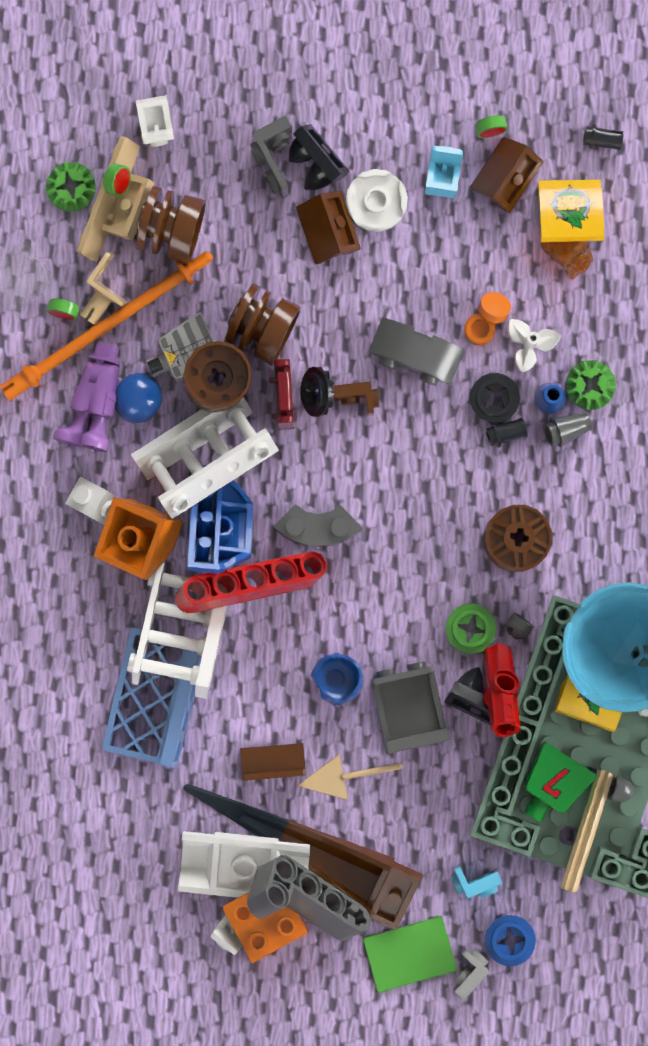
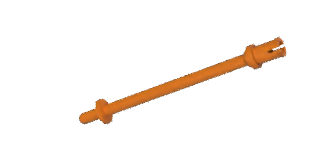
[0,252,213,402]

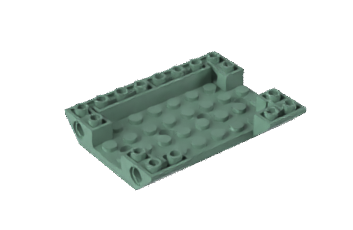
[470,595,648,898]

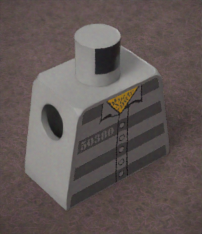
[146,312,216,383]

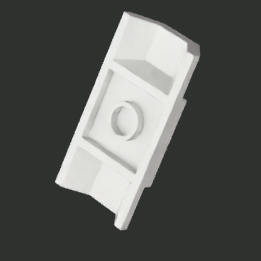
[178,831,310,898]

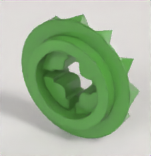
[46,162,96,212]
[566,360,616,410]
[446,603,496,654]

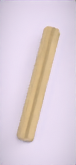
[561,769,613,893]

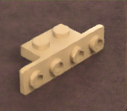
[77,136,155,262]

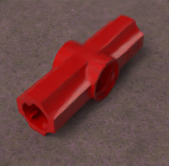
[483,643,520,738]

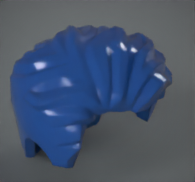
[311,653,364,706]

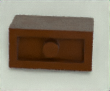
[470,137,544,213]
[296,191,361,264]
[240,743,306,781]

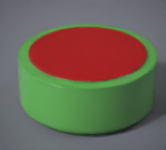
[475,115,508,138]
[103,163,131,197]
[46,298,79,320]

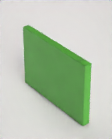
[363,916,457,993]

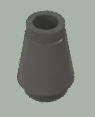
[543,413,592,447]

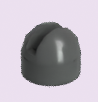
[506,612,534,639]
[607,775,634,802]

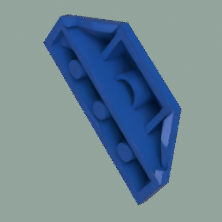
[185,465,253,573]

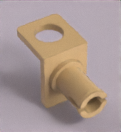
[80,252,128,325]

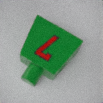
[523,741,597,822]

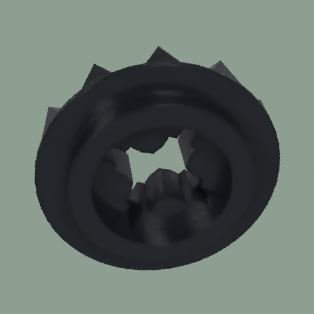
[300,367,335,417]
[470,373,520,423]

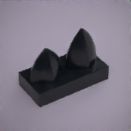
[289,124,350,190]
[444,667,490,725]

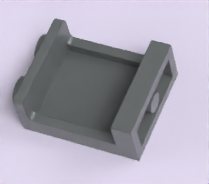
[371,661,450,754]

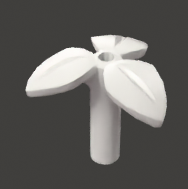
[507,319,561,372]

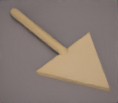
[298,754,403,800]

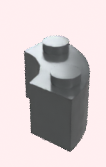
[368,317,465,386]
[273,505,363,547]

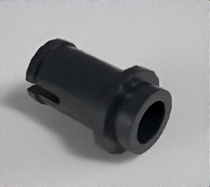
[583,124,624,151]
[486,417,528,448]

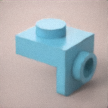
[425,146,463,199]
[451,865,502,899]

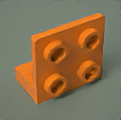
[223,891,309,963]

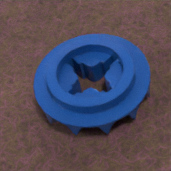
[485,915,536,966]

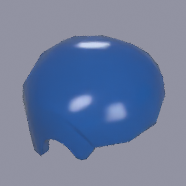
[115,373,162,424]

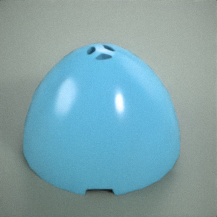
[562,582,648,712]

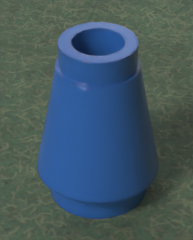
[535,382,566,414]

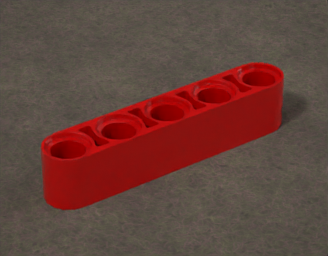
[175,552,327,613]

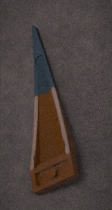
[183,784,423,930]

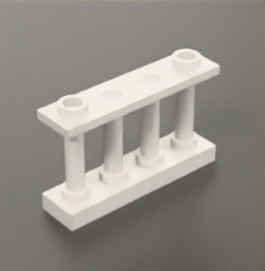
[131,397,279,519]
[127,561,228,699]

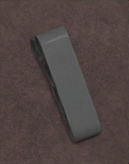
[247,855,371,941]

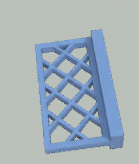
[101,627,202,768]

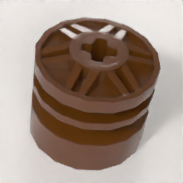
[136,186,206,263]
[224,283,301,366]
[182,341,252,413]
[483,505,552,572]

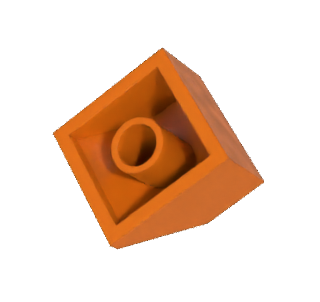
[93,497,183,580]

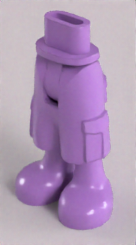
[53,342,120,452]

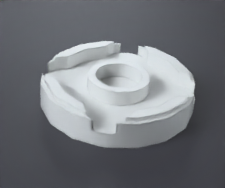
[346,169,408,232]

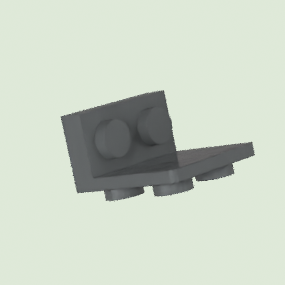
[250,115,292,198]

